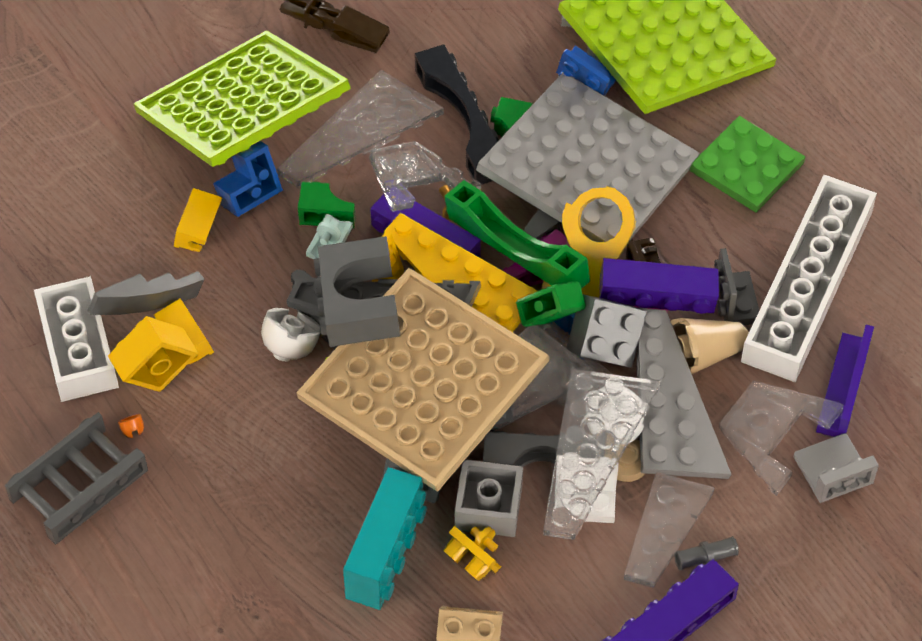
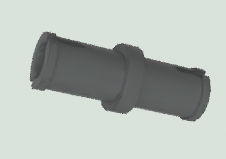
[674,537,739,570]

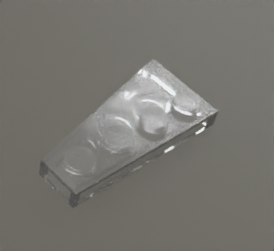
[624,472,715,588]

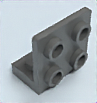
[714,248,759,325]

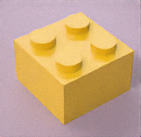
[108,316,199,392]

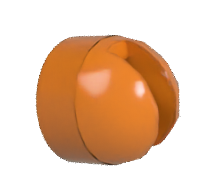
[118,414,144,438]

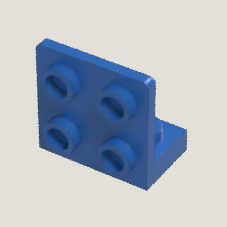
[556,45,617,96]

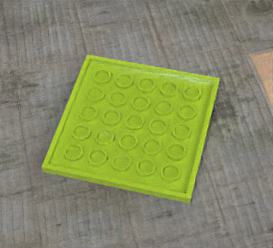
[558,0,776,114]
[134,30,351,167]

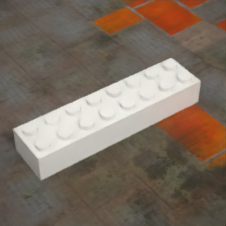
[741,175,877,382]

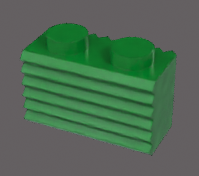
[516,281,586,327]

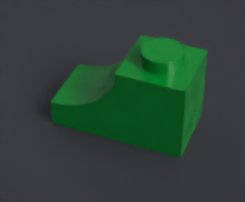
[490,97,532,137]
[298,181,356,229]

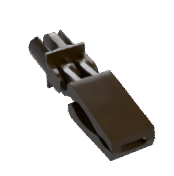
[279,0,390,53]

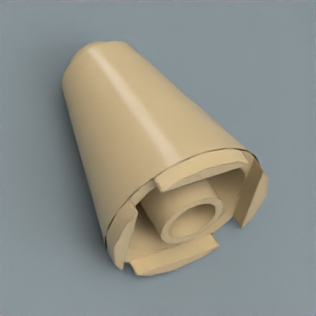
[671,318,749,374]

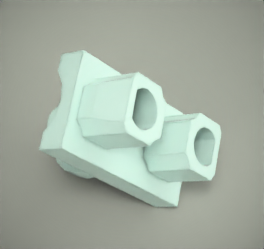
[306,214,353,259]

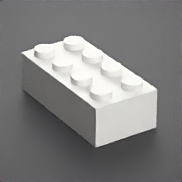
[34,276,119,402]

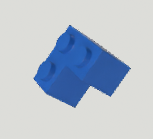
[213,141,283,217]

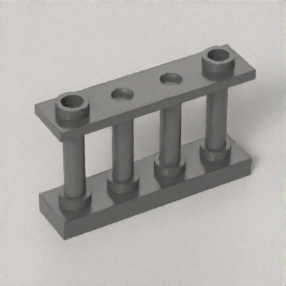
[5,412,148,545]

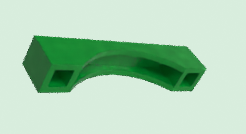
[444,180,591,289]

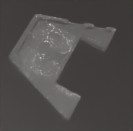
[369,141,482,212]
[719,381,843,496]

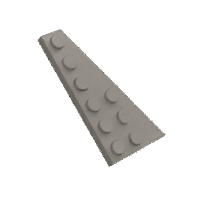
[636,308,732,479]

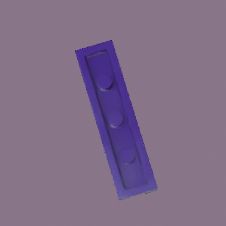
[816,325,874,437]

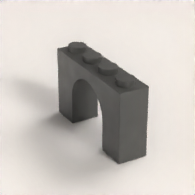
[314,236,401,347]

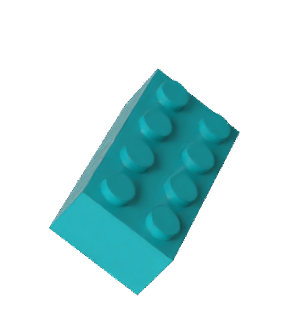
[343,467,427,610]

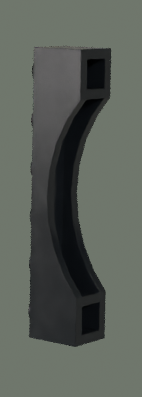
[415,44,499,187]

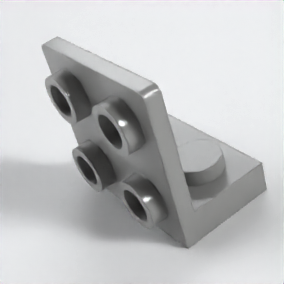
[793,434,879,503]

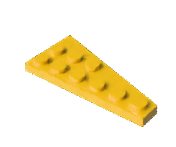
[384,213,537,332]

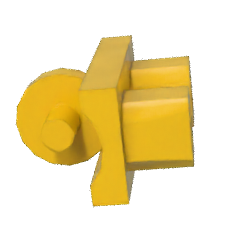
[444,526,501,581]

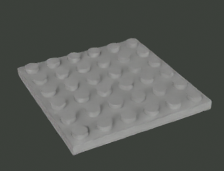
[476,72,700,242]

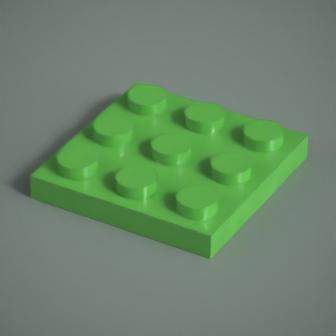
[690,116,806,213]

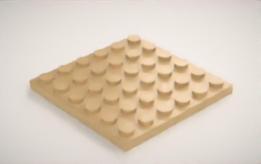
[296,268,549,492]

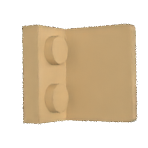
[436,606,503,641]

